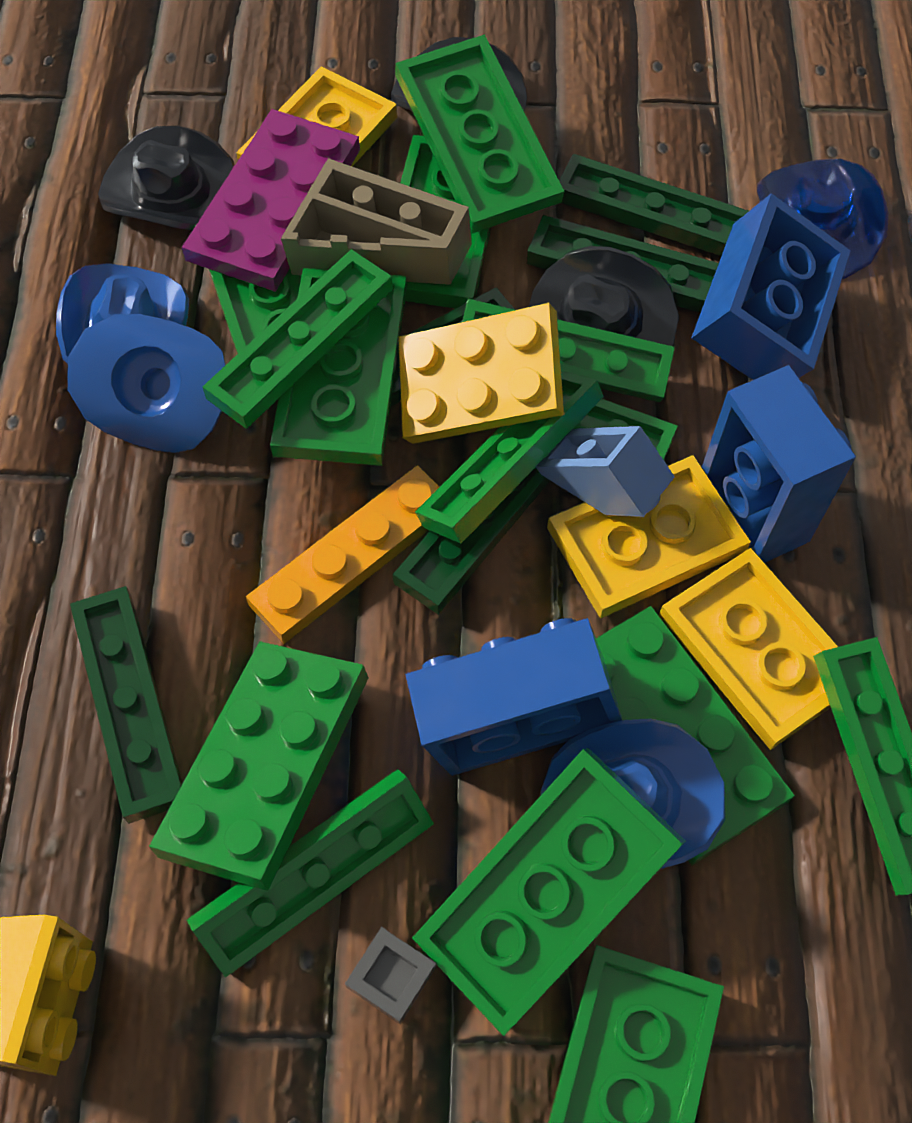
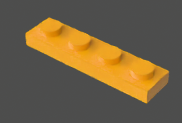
[246,465,439,644]

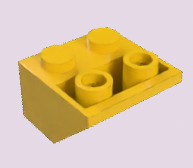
[0,915,96,1076]

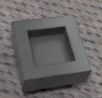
[345,927,436,1025]

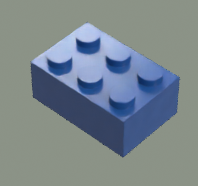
[691,193,850,380]
[702,365,856,563]
[405,618,623,776]

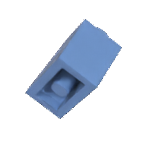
[536,426,675,517]

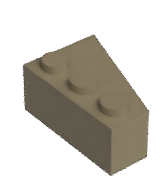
[281,158,472,284]

